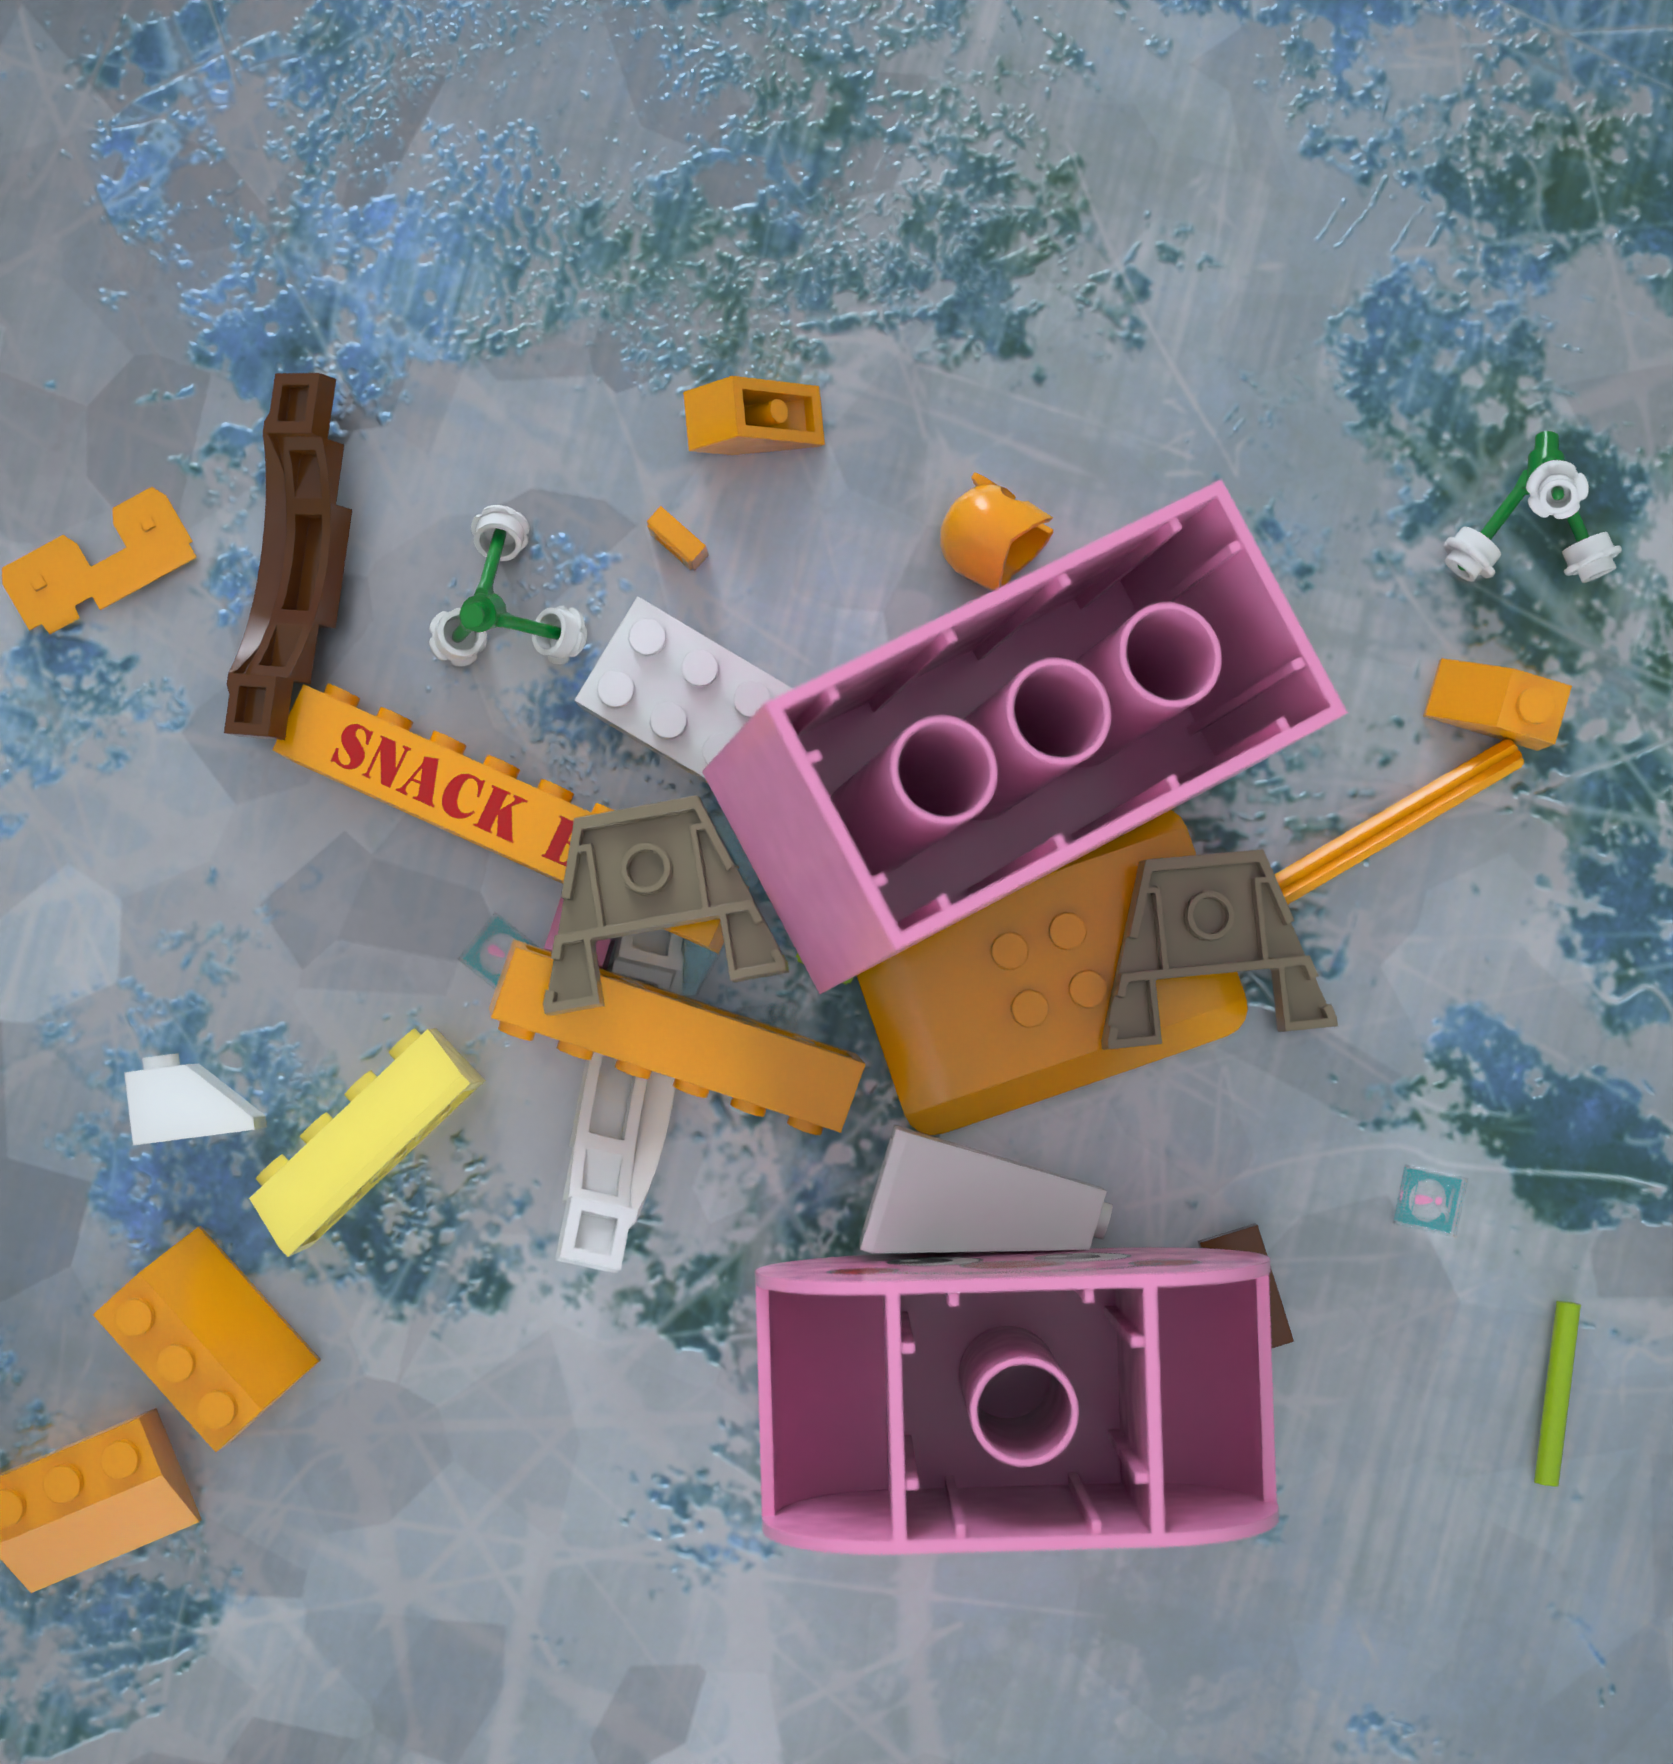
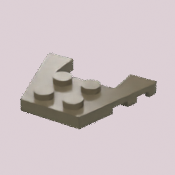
[543,795,790,1016]
[1101,849,1338,1050]

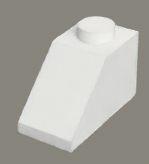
[124,1053,267,1146]

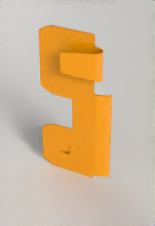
[2,487,197,634]

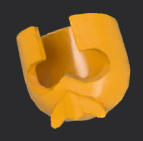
[940,472,1053,591]

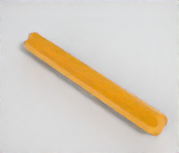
[1274,739,1524,904]

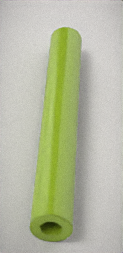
[1534,1301,1581,1487]

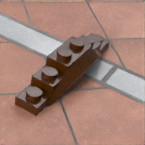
[224,373,352,740]

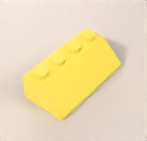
[249,1028,486,1257]

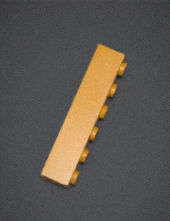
[489,939,866,1136]

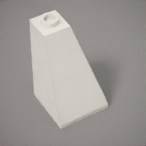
[859,1125,1113,1253]

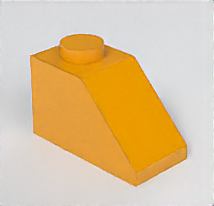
[683,376,825,455]
[1423,658,1572,751]

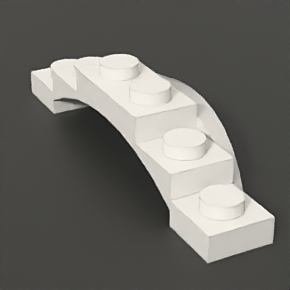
[555,929,685,1273]

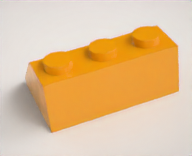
[93,1226,321,1452]
[0,1408,202,1593]

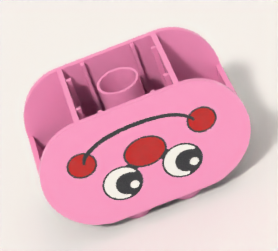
[755,1247,1279,1555]

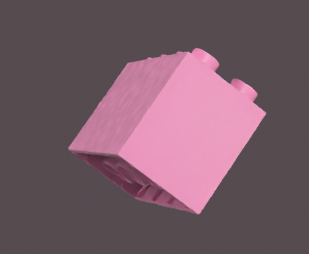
[702,479,1348,994]

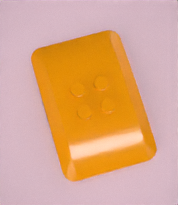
[856,810,1248,1135]

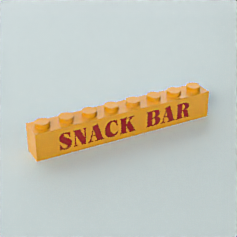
[272,683,749,954]

